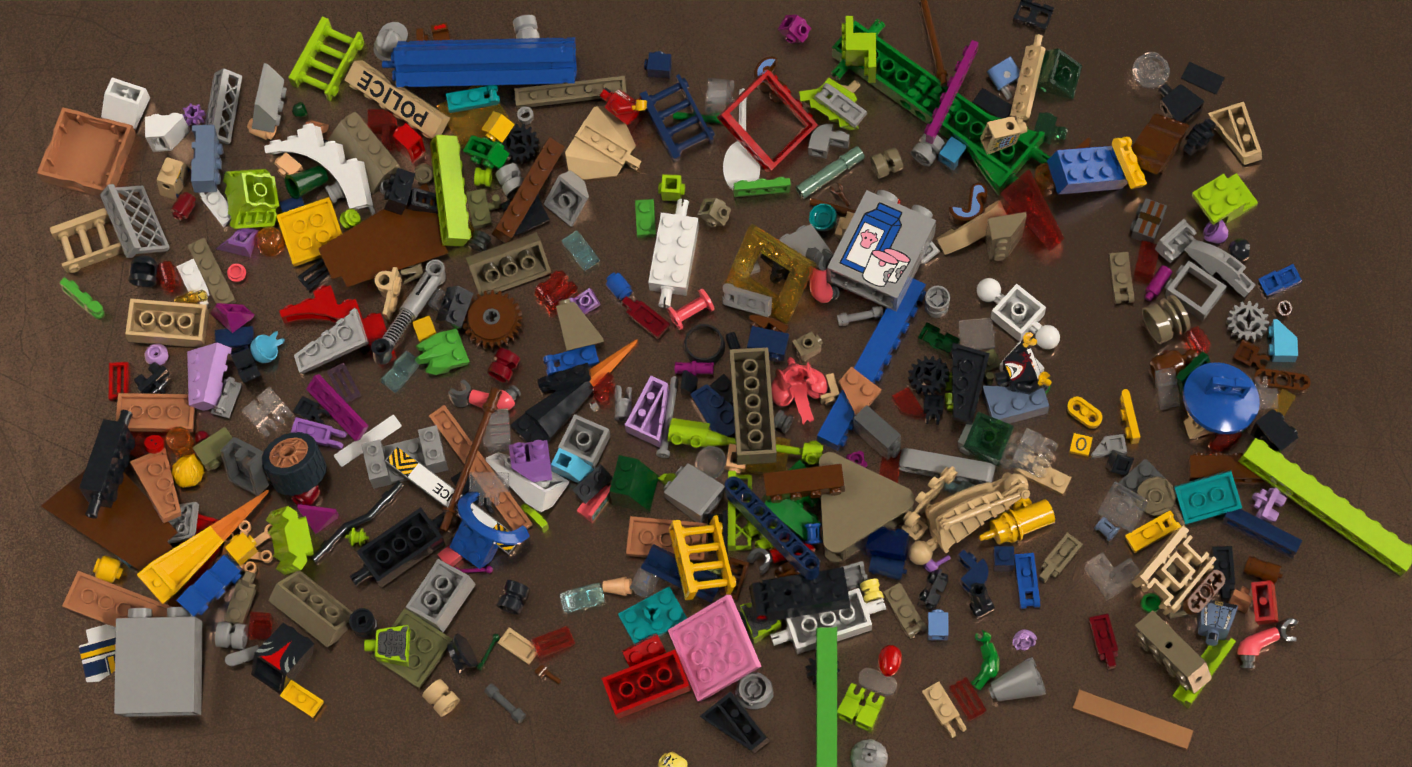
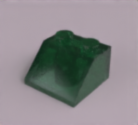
[1037,48,1082,99]
[963,412,1014,467]

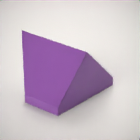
[216,228,259,257]

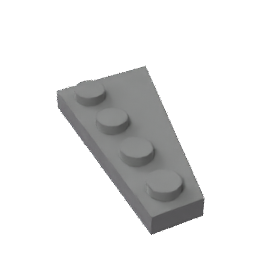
[294,308,369,374]

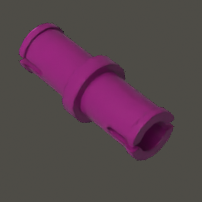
[675,361,714,376]

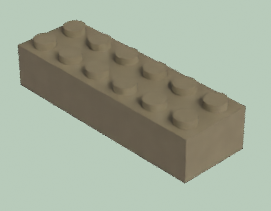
[730,347,777,465]

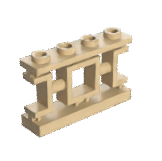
[1131,525,1216,616]

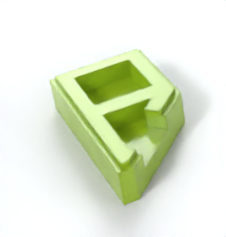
[521,503,549,533]

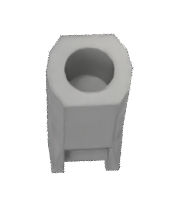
[225,645,259,666]

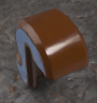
[754,56,787,103]
[948,183,987,226]

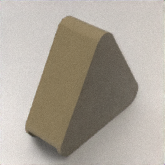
[819,452,915,563]

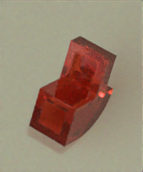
[368,109,398,150]

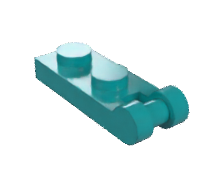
[446,85,500,113]

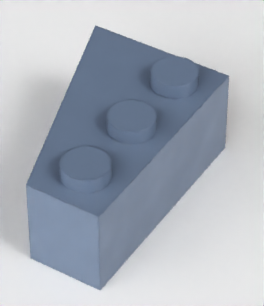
[191,125,223,193]

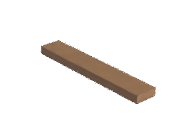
[1073,690,1193,751]

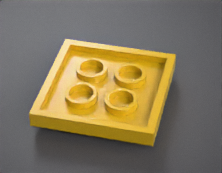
[277,197,342,267]

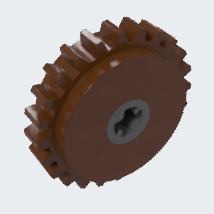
[463,290,523,350]

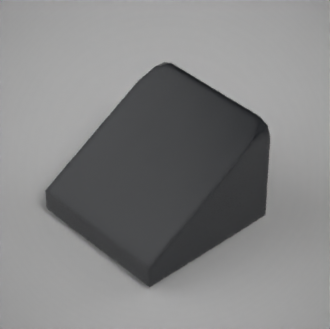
[680,370,698,395]
[1106,450,1134,476]

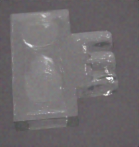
[1249,376,1279,410]
[469,472,509,506]

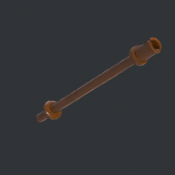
[440,387,502,532]

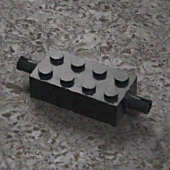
[79,410,135,519]
[349,507,453,588]

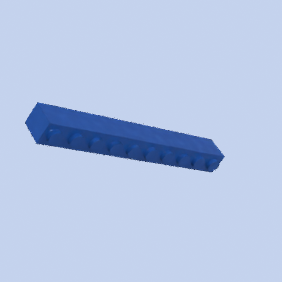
[817,278,926,451]

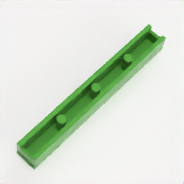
[816,627,837,767]

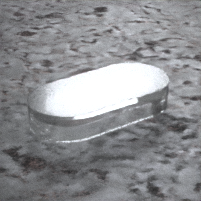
[858,668,897,696]

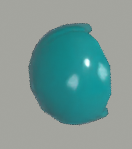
[809,204,837,232]

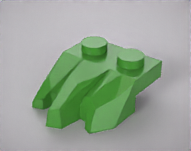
[414,329,470,375]

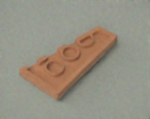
[130,447,181,523]

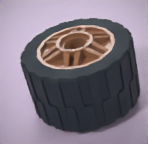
[262,432,327,496]

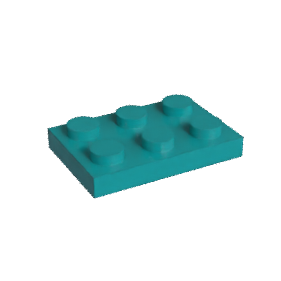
[1174,470,1242,524]

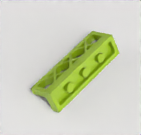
[728,471,752,551]
[1172,638,1236,709]

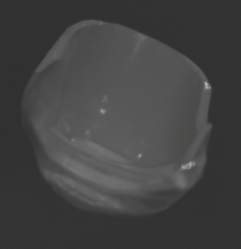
[695,446,726,479]

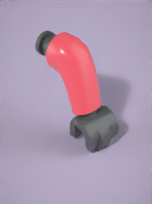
[806,247,839,303]
[448,379,521,412]
[1237,618,1299,668]

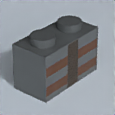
[1130,198,1167,245]

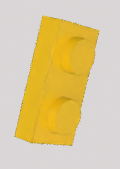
[280,680,324,718]

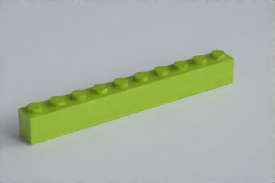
[1238,438,1412,576]

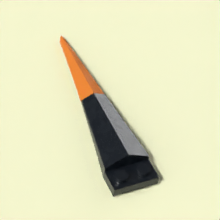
[511,339,638,444]

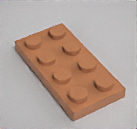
[116,393,195,432]
[626,516,708,563]

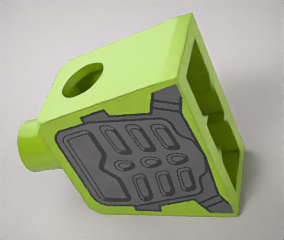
[740,603,781,644]
[364,625,411,667]

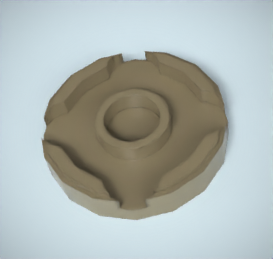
[1136,476,1176,516]

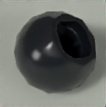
[1228,238,1250,262]

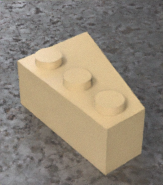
[1208,102,1262,165]

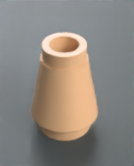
[603,577,632,596]

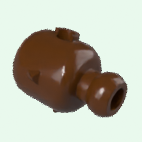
[1150,349,1198,385]

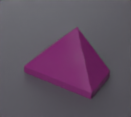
[297,504,339,534]

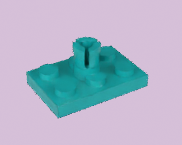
[618,586,687,644]

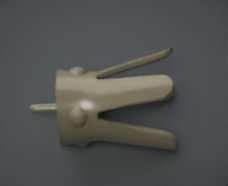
[400,263,426,284]

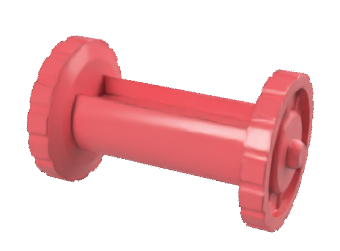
[667,288,715,330]

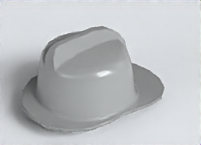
[374,22,408,61]

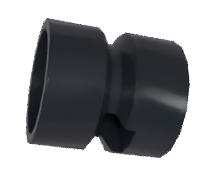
[496,580,530,615]
[349,608,378,639]

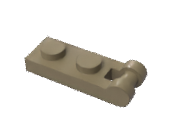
[1109,252,1135,304]
[883,583,927,639]

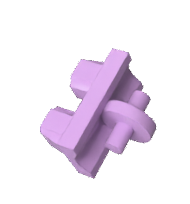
[1252,487,1287,523]

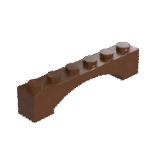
[491,137,565,243]

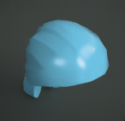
[250,331,285,363]

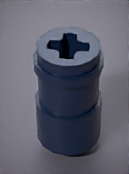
[869,555,907,581]

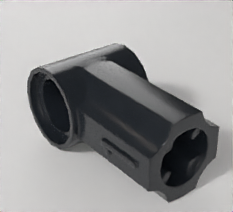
[969,582,995,619]

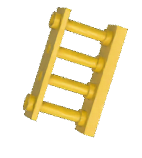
[669,515,736,600]

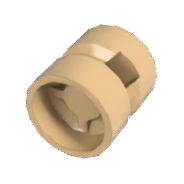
[422,679,460,717]

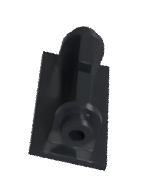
[572,464,613,504]
[917,569,949,611]

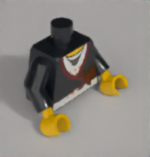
[994,332,1052,394]

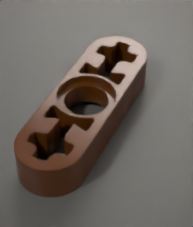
[1253,368,1311,393]
[1183,570,1225,615]

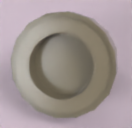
[414,164,433,183]

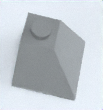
[544,170,589,227]

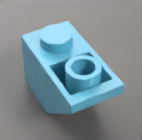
[1268,319,1298,362]
[551,448,594,484]

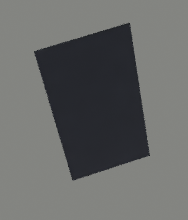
[1181,62,1225,94]

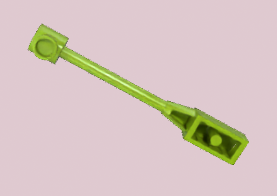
[668,418,824,465]

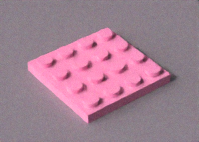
[668,595,761,701]

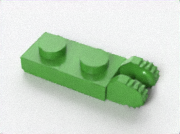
[60,277,105,319]

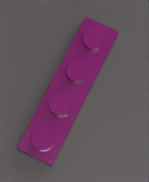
[306,374,369,441]

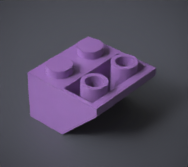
[509,440,552,482]

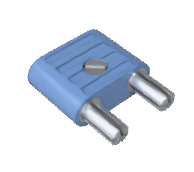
[986,57,1020,100]

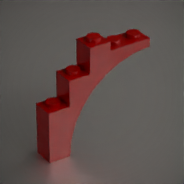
[279,285,397,365]

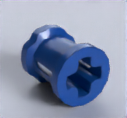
[804,523,823,544]

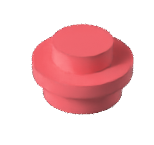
[227,264,246,282]

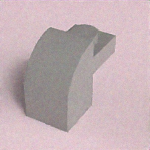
[808,124,850,159]

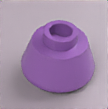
[1204,220,1228,244]

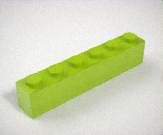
[430,135,471,246]

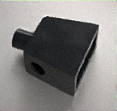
[1158,83,1205,123]

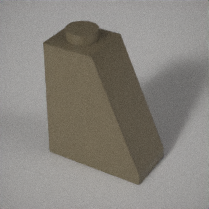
[556,299,604,351]

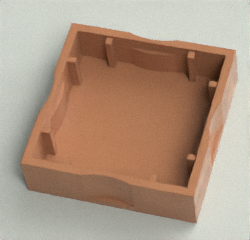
[37,107,136,197]

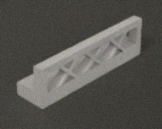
[205,68,242,145]

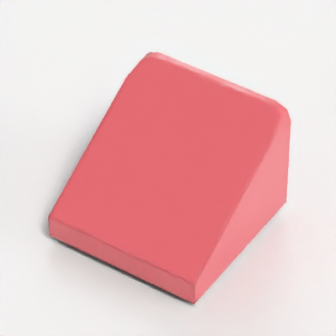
[437,545,464,567]

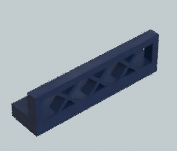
[1222,509,1303,559]
[641,544,723,603]

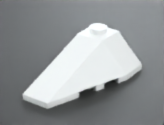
[486,452,569,512]

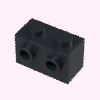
[384,168,415,215]

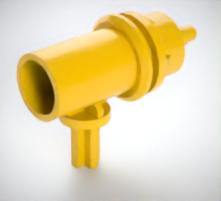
[979,497,1055,544]

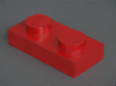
[621,633,666,667]

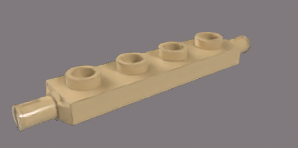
[1010,34,1045,123]

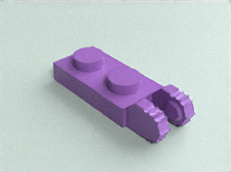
[291,417,347,449]

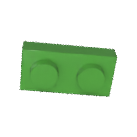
[635,199,656,238]

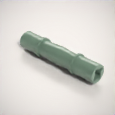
[795,146,865,199]

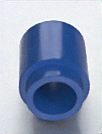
[605,272,633,301]

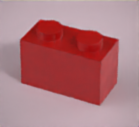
[393,123,426,164]
[1251,580,1279,625]

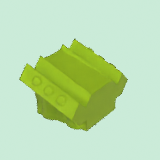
[799,78,859,131]
[223,169,279,229]
[265,506,314,575]

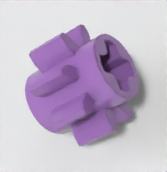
[183,103,206,126]

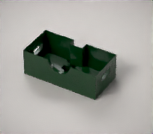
[917,322,960,359]

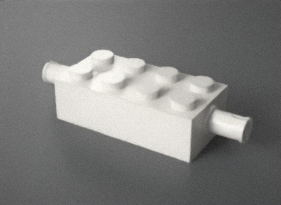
[648,199,699,308]
[770,588,886,654]

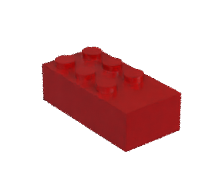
[601,649,691,719]

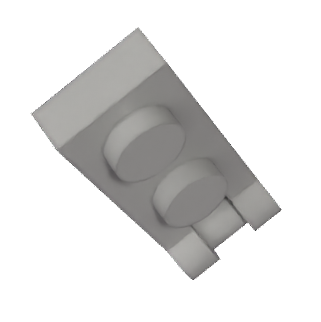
[814,83,867,128]
[722,283,772,317]

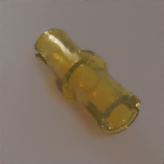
[175,290,208,304]

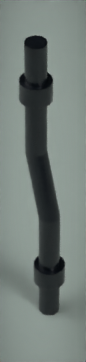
[311,481,404,563]

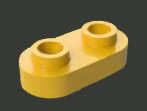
[1067,397,1102,429]

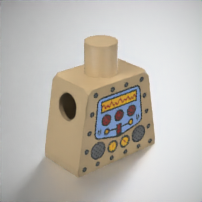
[980,117,1027,155]

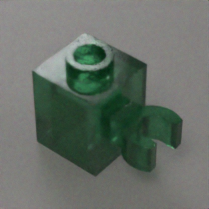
[1034,112,1068,144]

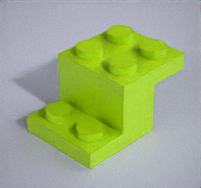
[842,16,876,83]
[1192,173,1258,225]

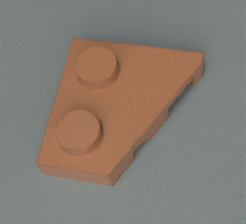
[839,367,882,416]

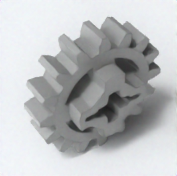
[1226,301,1269,342]

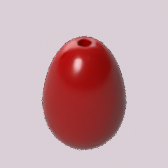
[878,645,902,677]

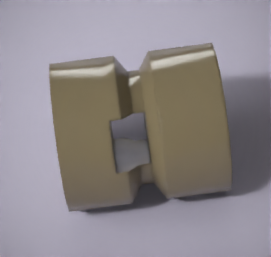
[870,147,904,179]

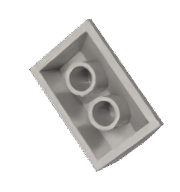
[252,63,287,133]
[406,559,476,632]

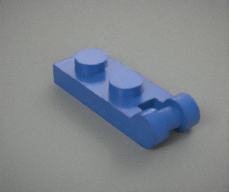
[543,344,599,376]
[1014,553,1040,609]

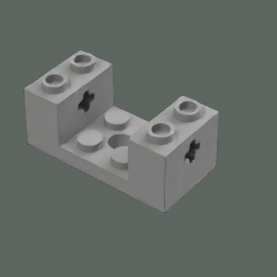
[361,425,448,489]

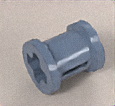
[1094,516,1120,541]

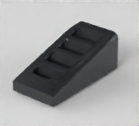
[407,188,438,214]

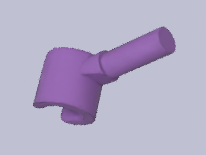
[923,555,951,572]

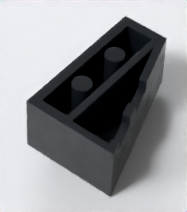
[699,691,770,753]

